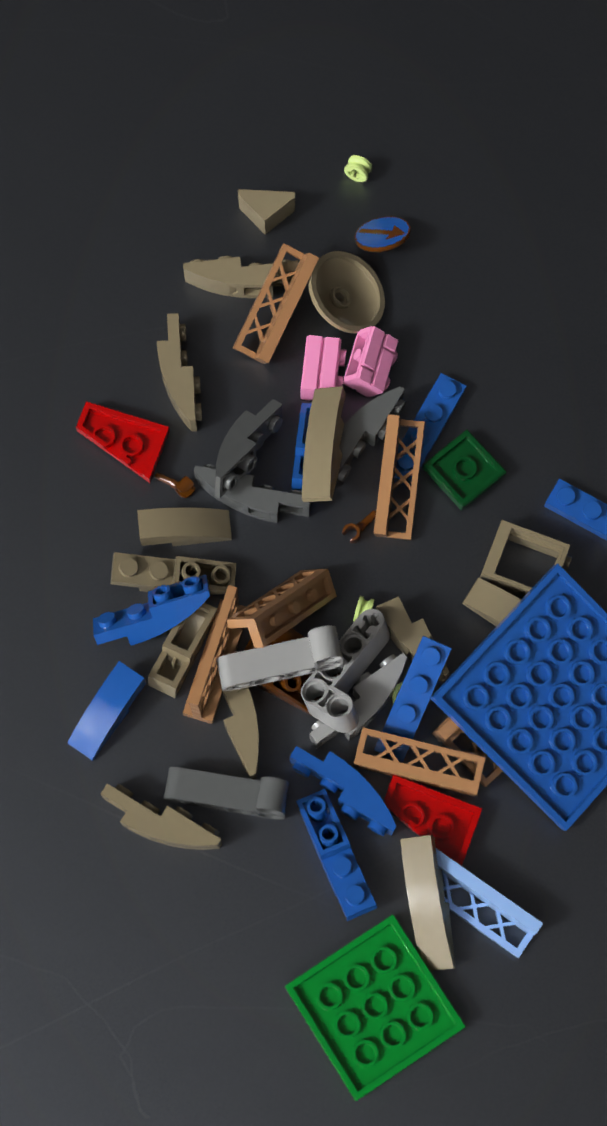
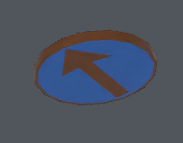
[354,216,411,253]

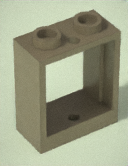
[480,520,572,599]

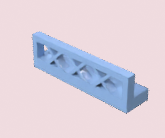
[436,849,543,958]

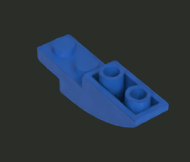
[93,575,210,646]
[290,746,396,836]
[296,789,377,921]

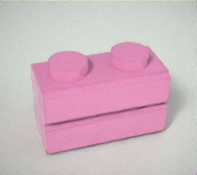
[343,326,398,397]
[300,335,346,401]

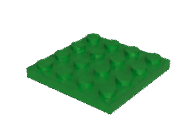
[284,915,466,1101]

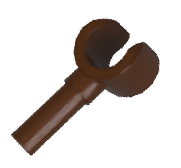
[154,472,196,498]
[342,510,376,543]

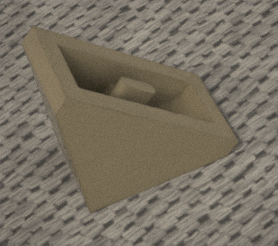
[238,189,295,235]

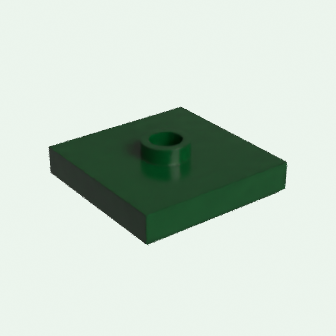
[422,429,507,511]

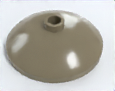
[308,251,385,333]

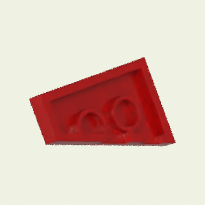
[76,401,170,483]
[383,775,482,866]

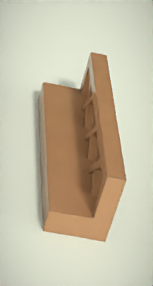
[233,243,319,364]
[374,414,425,540]
[227,569,337,648]
[353,727,485,797]

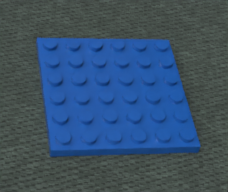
[430,564,607,831]

